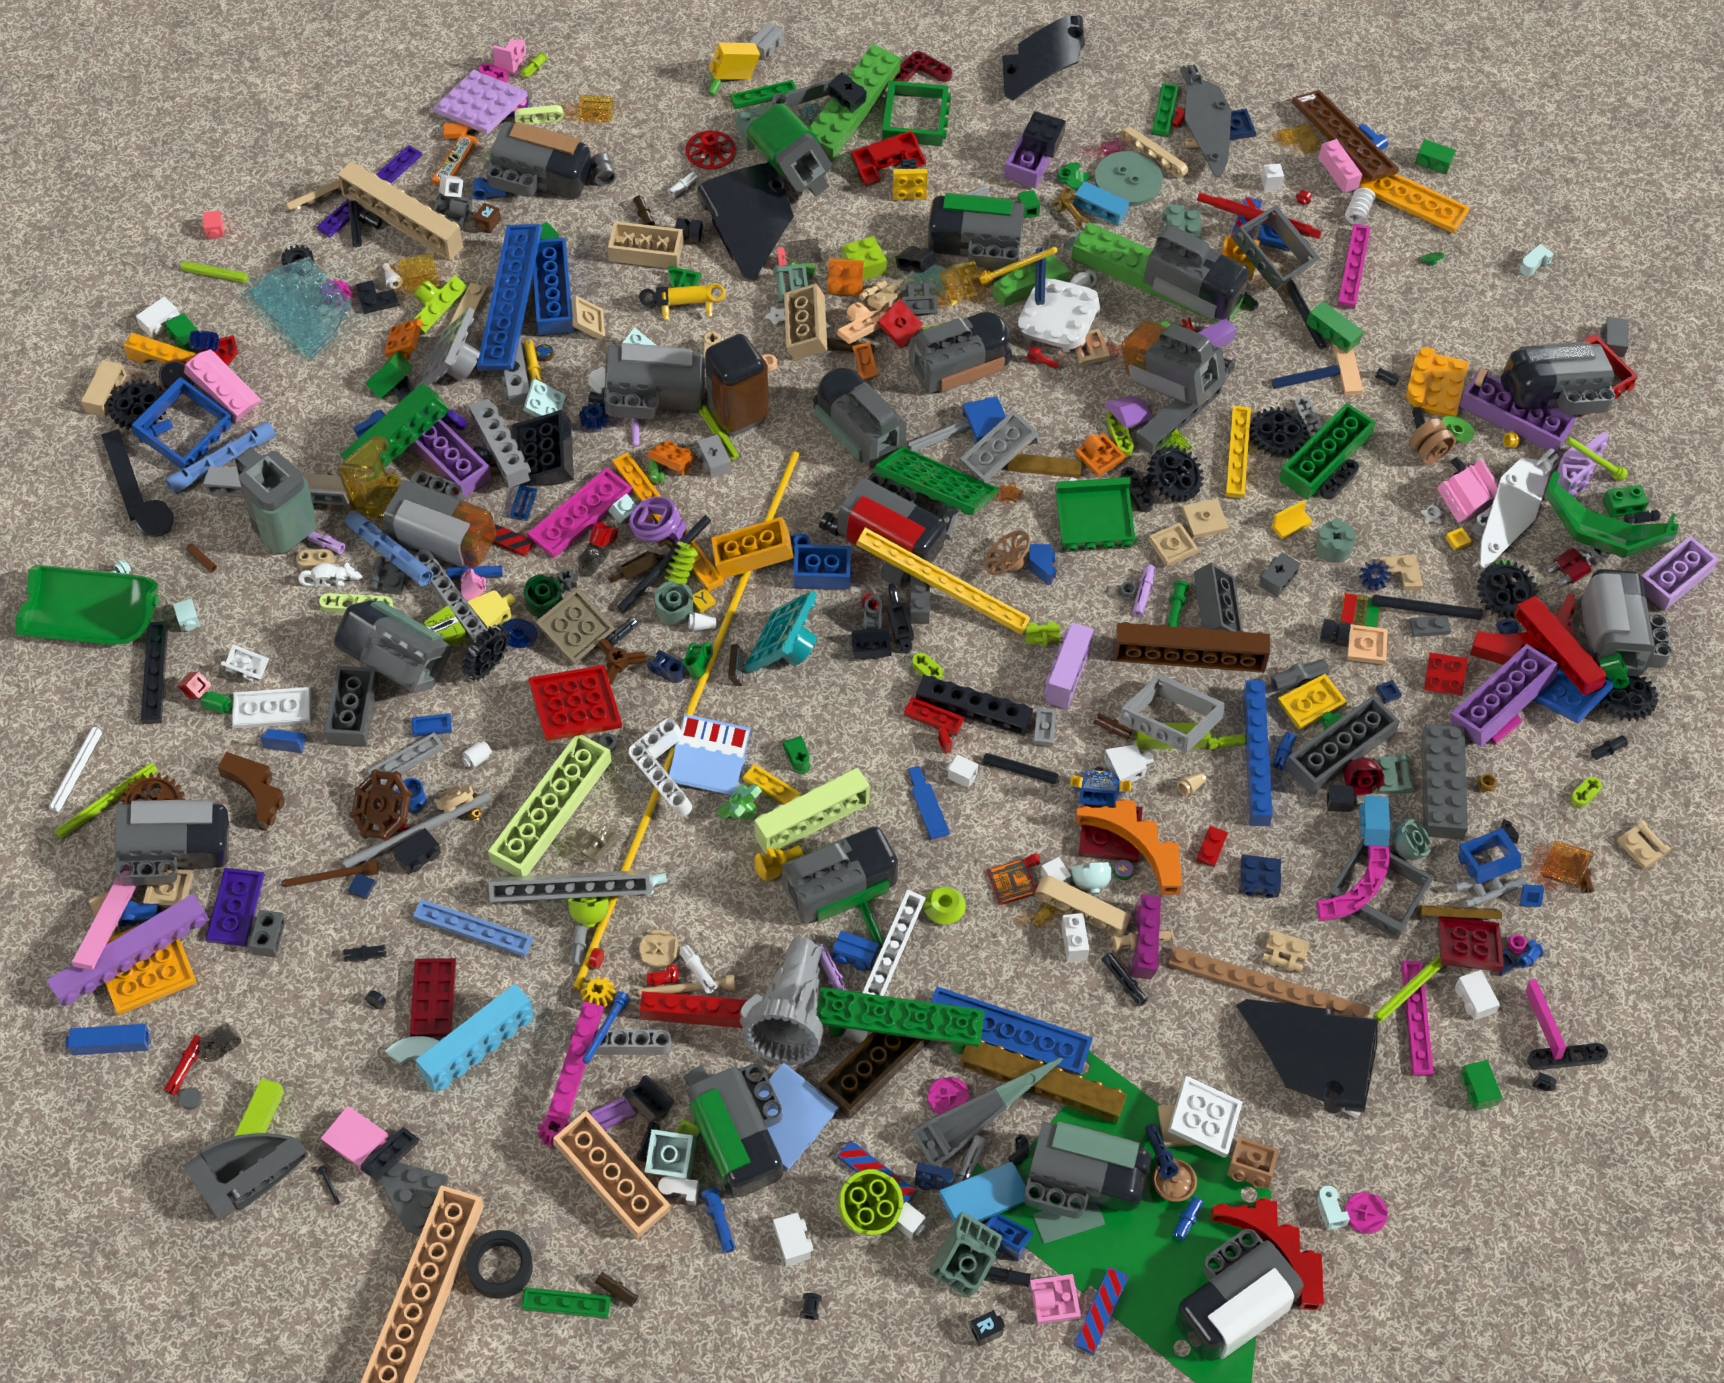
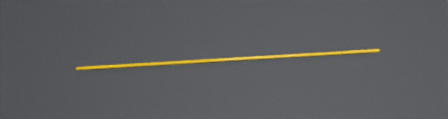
[573,451,799,991]

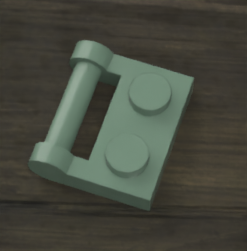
[774,264,808,303]
[1374,754,1415,794]

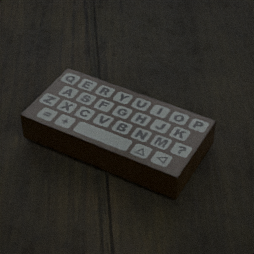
[728,644,745,686]

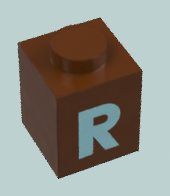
[474,203,501,233]

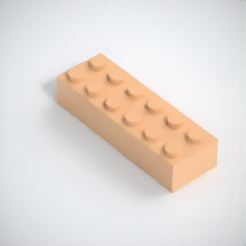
[553,1110,671,1239]

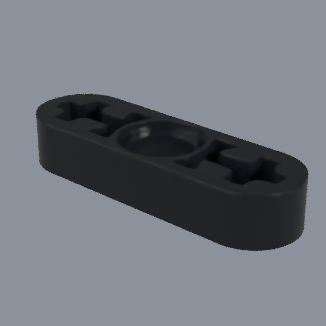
[1320,459,1359,500]
[1120,467,1154,512]

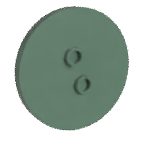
[1095,151,1163,206]

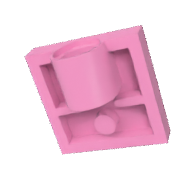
[1030,1274,1081,1325]

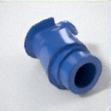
[1517,939,1544,968]

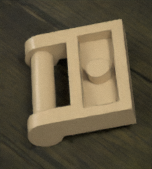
[1074,329,1110,368]
[1617,820,1671,870]

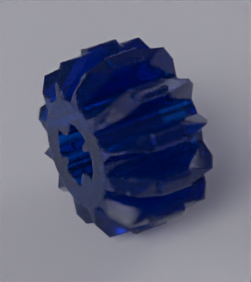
[189,330,220,351]
[579,401,610,432]
[1359,559,1391,591]

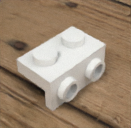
[221,644,269,681]

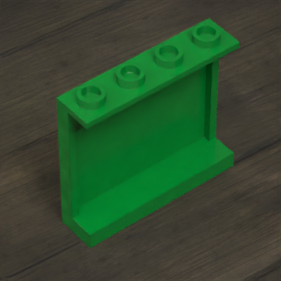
[1055,477,1137,552]

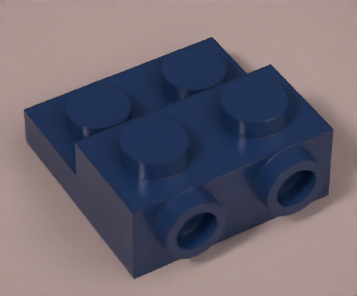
[1239,854,1281,898]

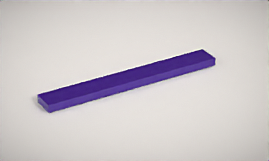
[317,145,422,238]

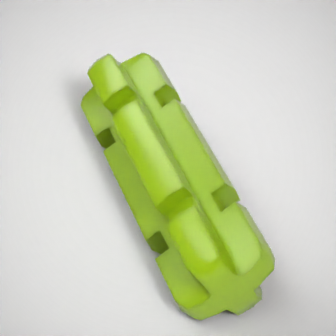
[1208,734,1246,749]

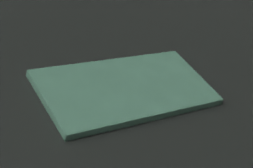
[1033,1202,1105,1244]

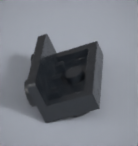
[851,628,892,659]
[622,1075,675,1122]

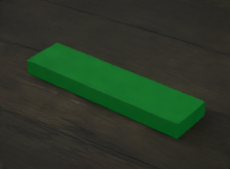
[730,80,797,110]
[1151,83,1179,137]
[521,1287,611,1319]

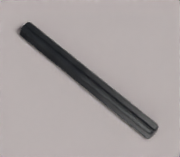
[1371,595,1483,620]

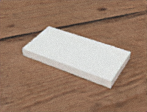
[232,687,312,729]

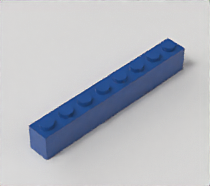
[1242,680,1273,826]

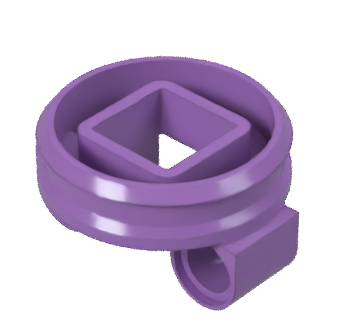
[629,497,687,543]

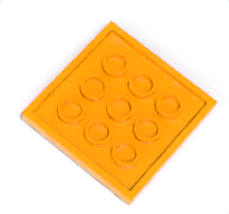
[106,927,197,1016]

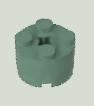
[1316,519,1356,563]
[655,581,693,626]

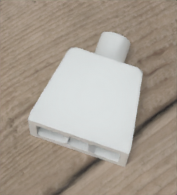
[1104,745,1154,783]

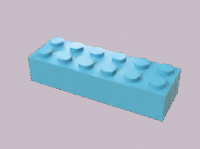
[416,984,534,1093]

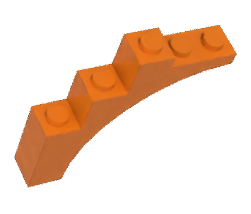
[1075,799,1182,895]

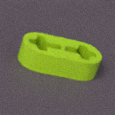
[912,653,943,680]
[1571,777,1602,808]

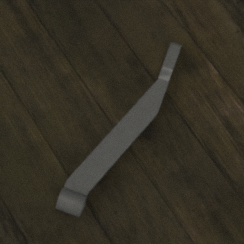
[772,74,849,108]

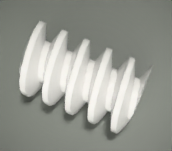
[1345,188,1375,225]

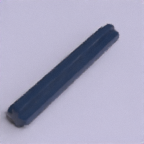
[1035,247,1046,305]
[1272,365,1340,389]

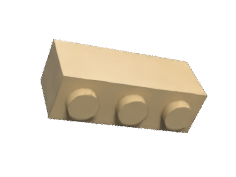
[81,360,126,416]

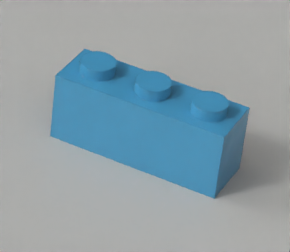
[1073,181,1129,226]
[1359,795,1390,847]

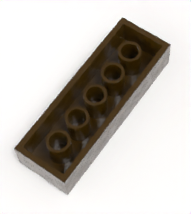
[820,1032,931,1119]

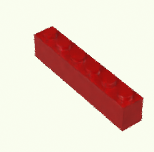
[1514,596,1606,696]
[640,991,748,1028]

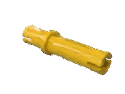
[522,340,543,383]

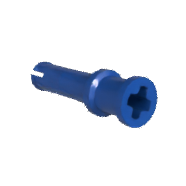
[701,1187,736,1254]

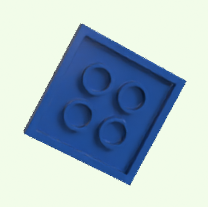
[1533,666,1613,724]

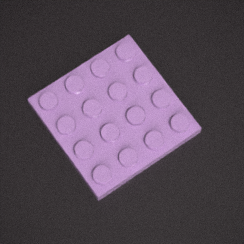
[433,70,528,135]

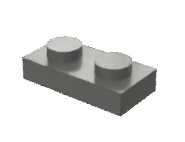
[1409,615,1451,637]

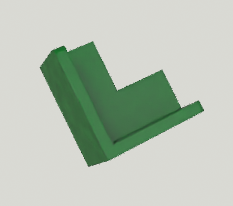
[365,351,413,399]

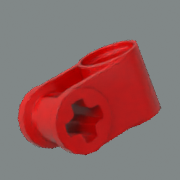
[589,521,619,547]

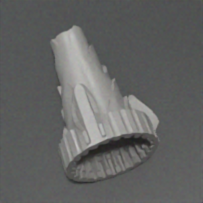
[740,936,823,1065]

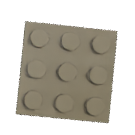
[535,588,615,666]

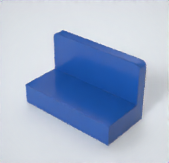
[260,728,307,753]

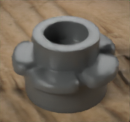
[1118,582,1137,599]

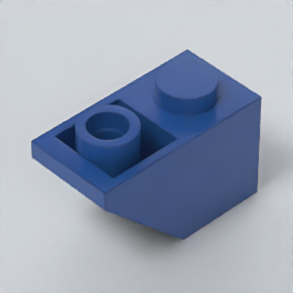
[1028,544,1056,585]

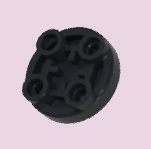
[135,500,174,537]

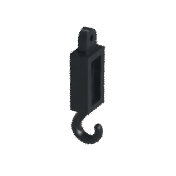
[887,583,914,653]

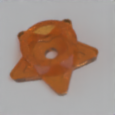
[1000,482,1023,502]

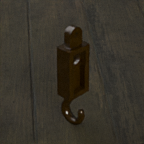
[607,540,675,583]

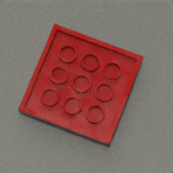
[528,665,622,741]

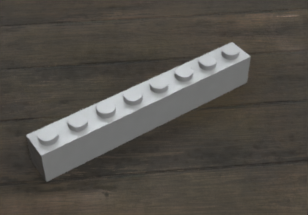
[203,466,354,505]
[488,870,653,902]

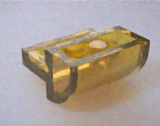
[398,253,441,294]

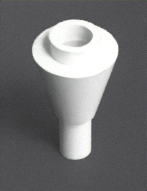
[382,263,403,290]

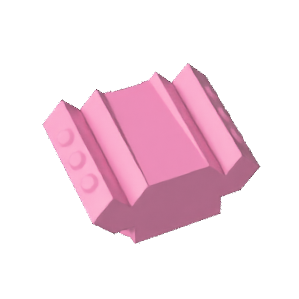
[1437,459,1499,523]

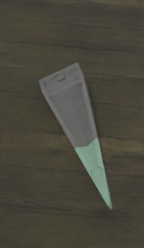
[911,1058,1063,1166]

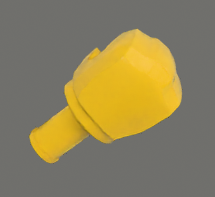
[754,845,803,882]

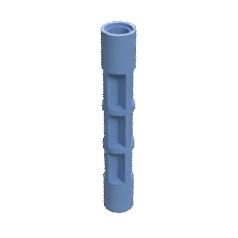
[165,421,276,494]
[345,510,433,586]

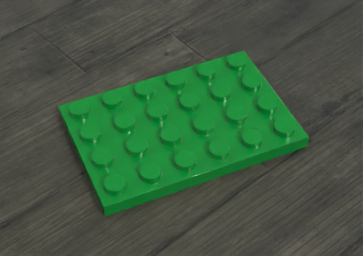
[874,446,1000,515]

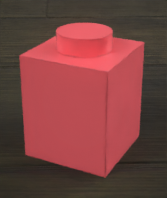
[203,210,224,239]

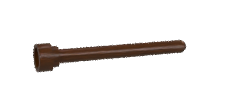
[282,859,379,887]

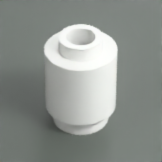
[462,741,492,768]

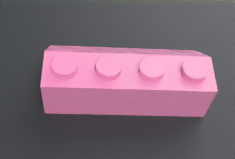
[184,349,262,423]

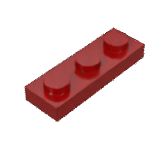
[904,697,965,736]

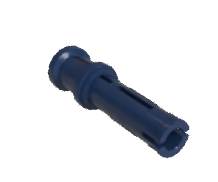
[1145,1124,1178,1179]

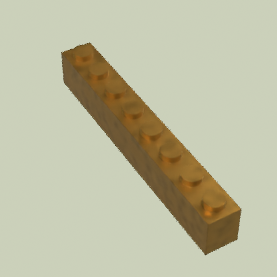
[960,1040,1127,1124]

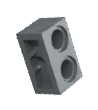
[247,910,286,958]

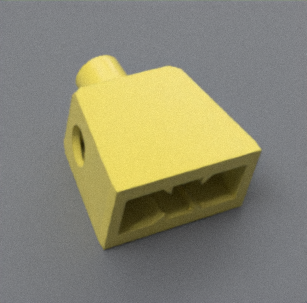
[467,590,516,629]

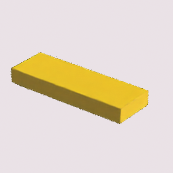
[742,764,802,805]

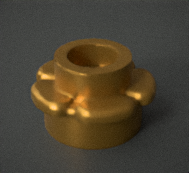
[1477,773,1497,792]

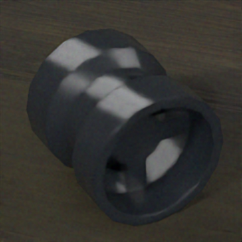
[819,511,839,536]

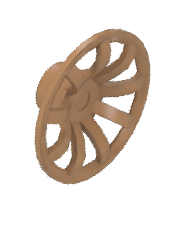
[984,530,1031,575]

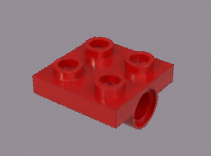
[1423,652,1468,696]

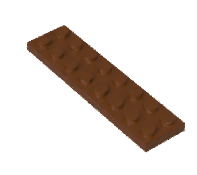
[1292,90,1399,182]

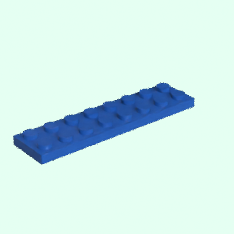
[931,986,1093,1075]

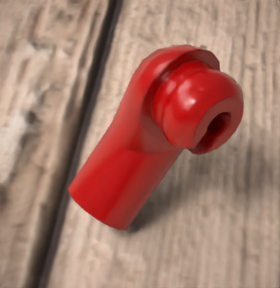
[1171,107,1185,128]

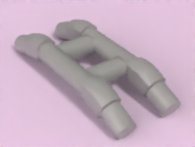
[1452,876,1526,908]

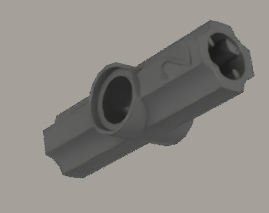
[1270,659,1330,692]

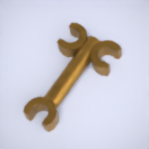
[1052,187,1090,230]

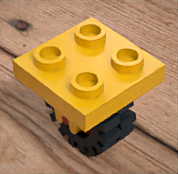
[893,159,928,200]

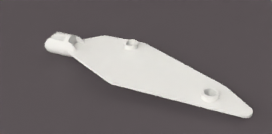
[1480,448,1561,569]

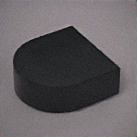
[1532,1072,1557,1091]

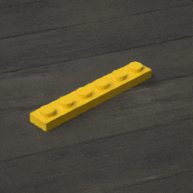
[1225,405,1251,499]

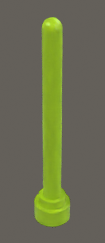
[1566,437,1628,482]

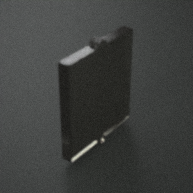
[787,238,822,264]

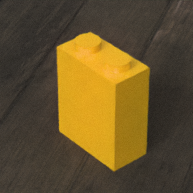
[709,42,760,80]

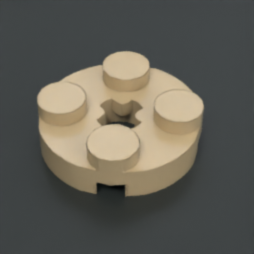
[434,784,474,813]

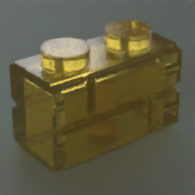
[578,95,615,122]

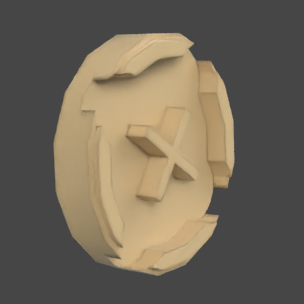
[639,930,679,969]

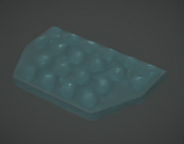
[248,257,352,360]

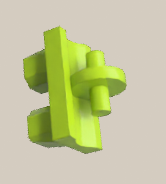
[1025,621,1060,648]

